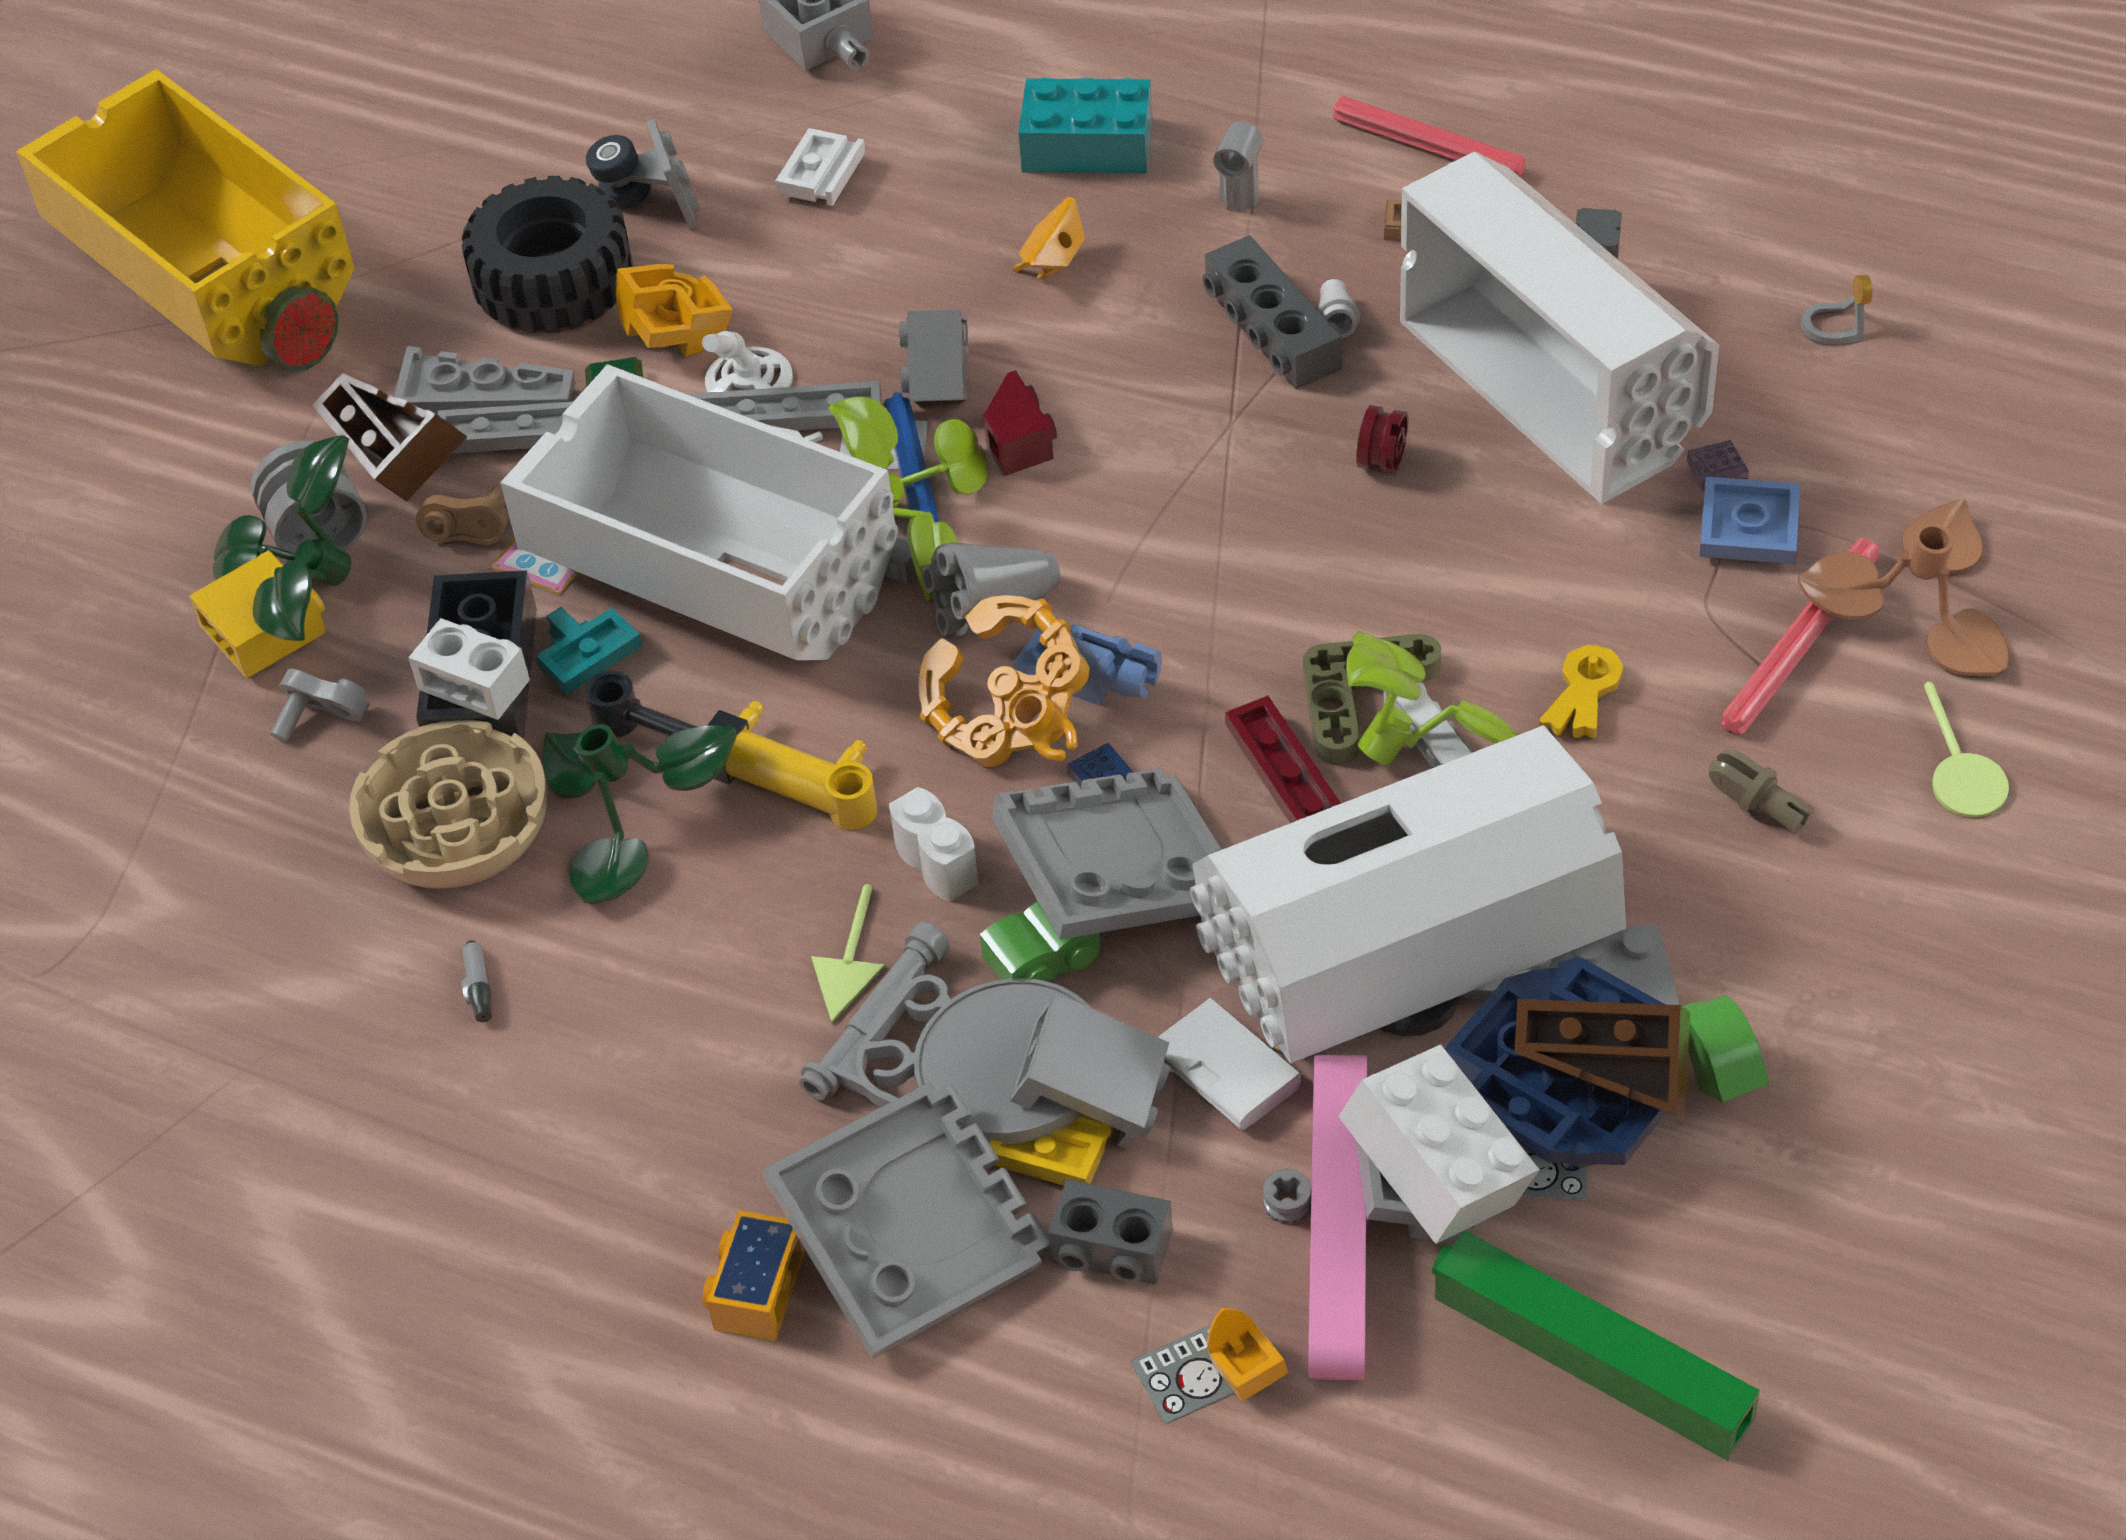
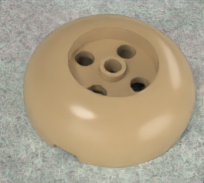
[349,720,548,889]

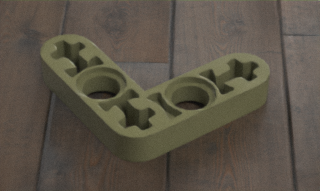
[1303,634,1441,765]

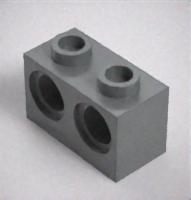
[1048,1179,1173,1284]

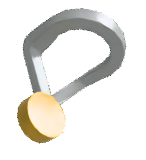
[1800,274,1873,345]

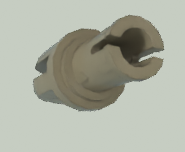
[1709,750,1813,834]

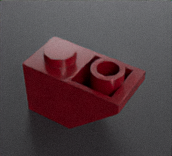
[983,370,1057,476]

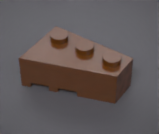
[1515,999,1690,1120]

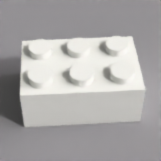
[1338,1045,1540,1244]

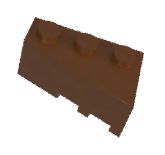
[312,373,467,502]

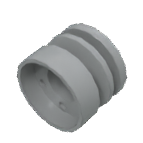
[250,440,367,553]

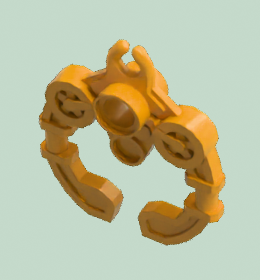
[919,595,1090,767]

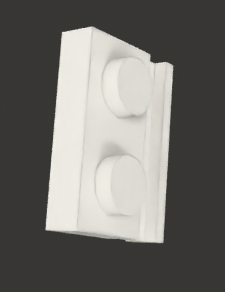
[775,128,866,206]

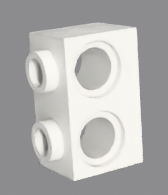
[408,618,530,720]

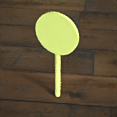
[1924,682,2009,818]

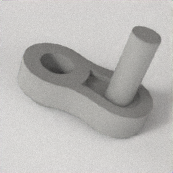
[270,669,370,742]

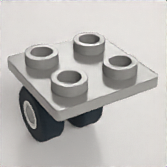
[586,118,700,230]

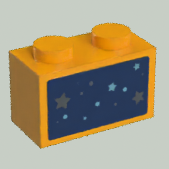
[702,1210,806,1341]

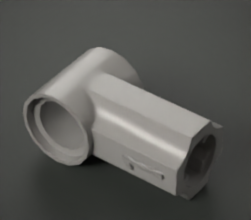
[1213,122,1263,212]

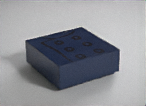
[1067,743,1133,789]

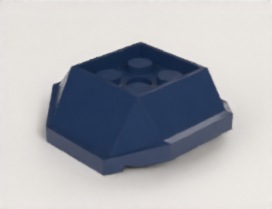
[1445,956,1666,1168]

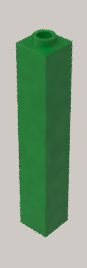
[1432,1230,1760,1461]

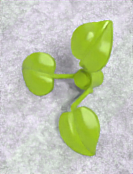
[828,397,988,601]
[1347,631,1517,765]

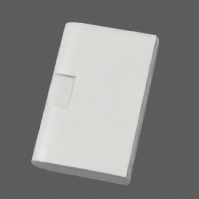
[1158,998,1301,1130]

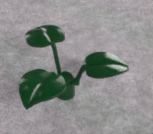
[213,435,352,641]
[543,724,737,904]

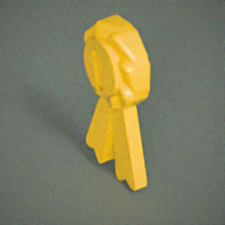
[1539,644,1623,739]

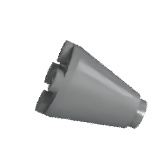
[922,542,1060,637]

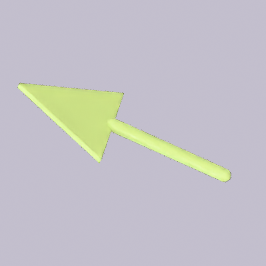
[811,884,885,1024]

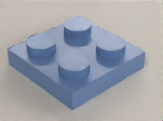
[1699,476,1800,564]

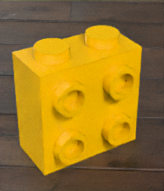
[189,551,326,679]

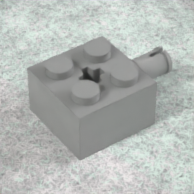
[759,0,874,71]

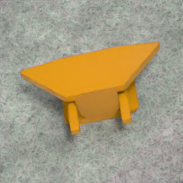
[1013,197,1085,279]

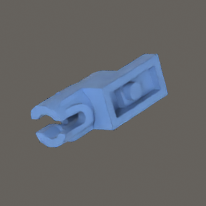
[1014,624,1162,705]

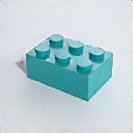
[1018,77,1153,173]

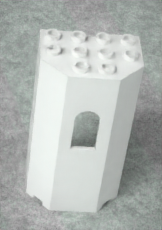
[1400,151,1719,505]
[500,364,898,660]
[1190,725,1626,1064]

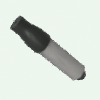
[461,940,492,1023]

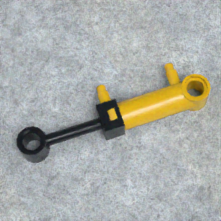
[585,671,878,831]

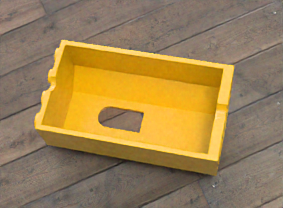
[16,69,355,366]

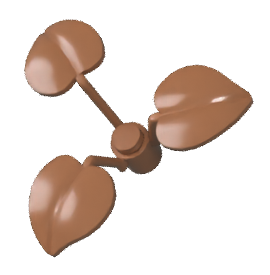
[1798,499,2009,676]

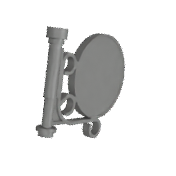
[799,922,1091,1144]

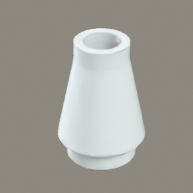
[1318,279,1360,339]

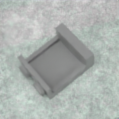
[1010,992,1170,1150]

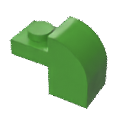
[1683,995,1770,1103]

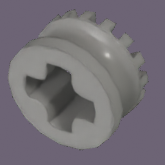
[1263,1169,1312,1224]

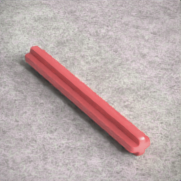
[1333,96,1525,177]

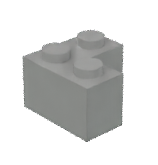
[899,309,969,402]

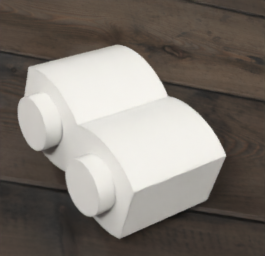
[889,787,979,902]

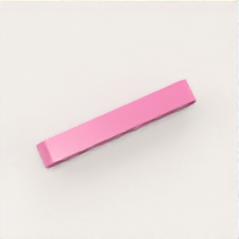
[1308,1055,1367,1380]

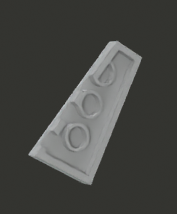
[394,346,576,414]

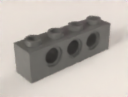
[1202,235,1342,389]

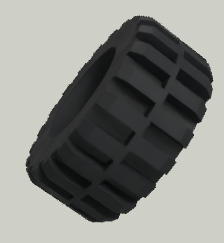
[461,176,633,333]

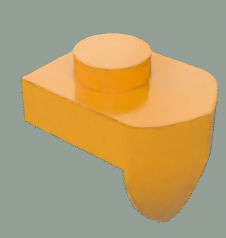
[1207,1308,1289,1402]

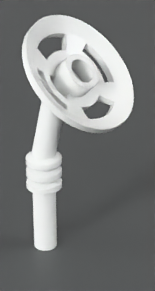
[702,331,793,392]

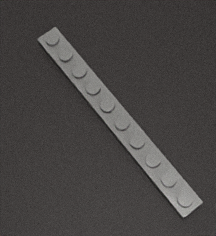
[437,381,882,454]

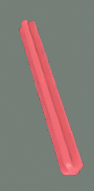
[1721,538,1879,735]

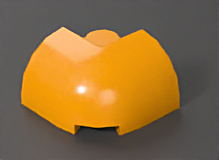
[616,264,733,357]

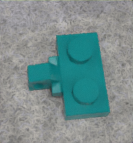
[536,607,642,695]

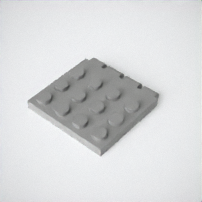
[992,768,1222,940]
[761,1082,1050,1360]

